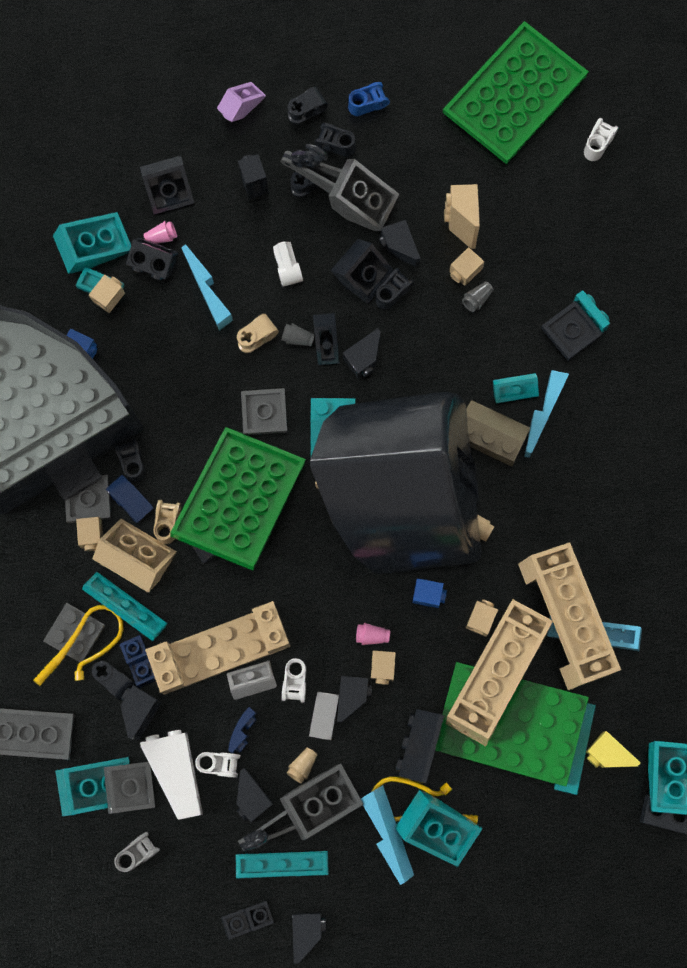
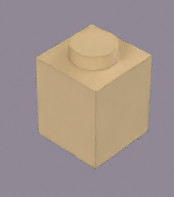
[450,247,484,286]
[89,275,125,313]
[76,517,103,551]
[466,600,498,636]
[371,651,395,685]

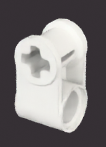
[584,118,619,161]
[282,659,306,703]
[195,752,240,778]

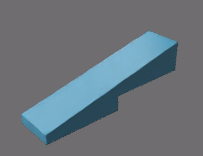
[182,245,233,330]
[524,370,569,458]
[547,615,642,651]
[361,785,414,885]

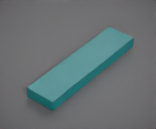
[82,572,167,641]
[554,703,596,795]
[236,851,328,878]

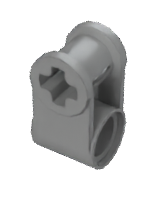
[115,832,160,872]

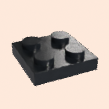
[541,301,603,361]

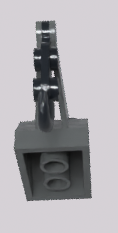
[281,144,399,231]
[238,764,363,851]

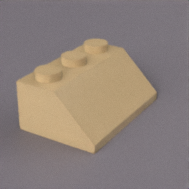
[444,184,480,249]
[92,519,177,593]

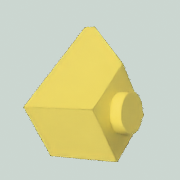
[586,731,640,768]

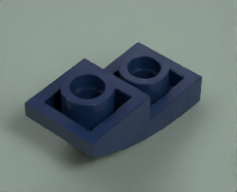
[105,475,153,522]
[120,635,156,688]
[228,707,257,754]

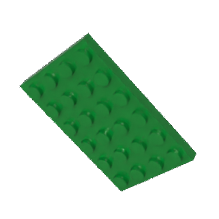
[443,21,589,164]
[170,427,306,570]
[435,662,589,787]

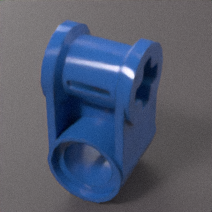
[348,82,390,116]

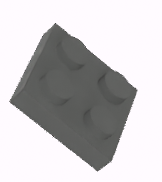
[241,388,287,435]
[65,475,112,523]
[44,603,106,662]
[104,762,155,814]

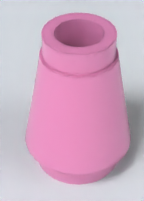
[144,221,177,244]
[356,623,390,645]

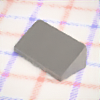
[227,661,277,700]
[309,692,339,741]

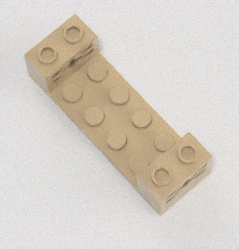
[518,543,621,690]
[446,599,553,746]
[145,601,290,694]

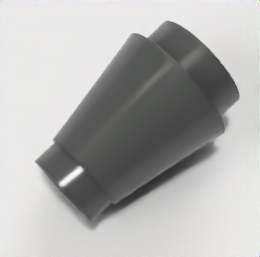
[462,281,493,312]
[281,323,315,346]

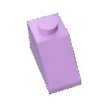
[217,82,266,122]

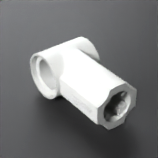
[273,242,303,287]

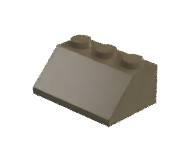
[466,400,530,466]

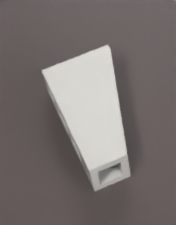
[140,730,203,820]

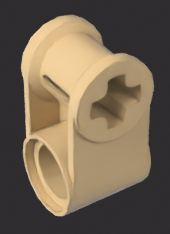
[237,314,279,353]
[154,500,181,544]

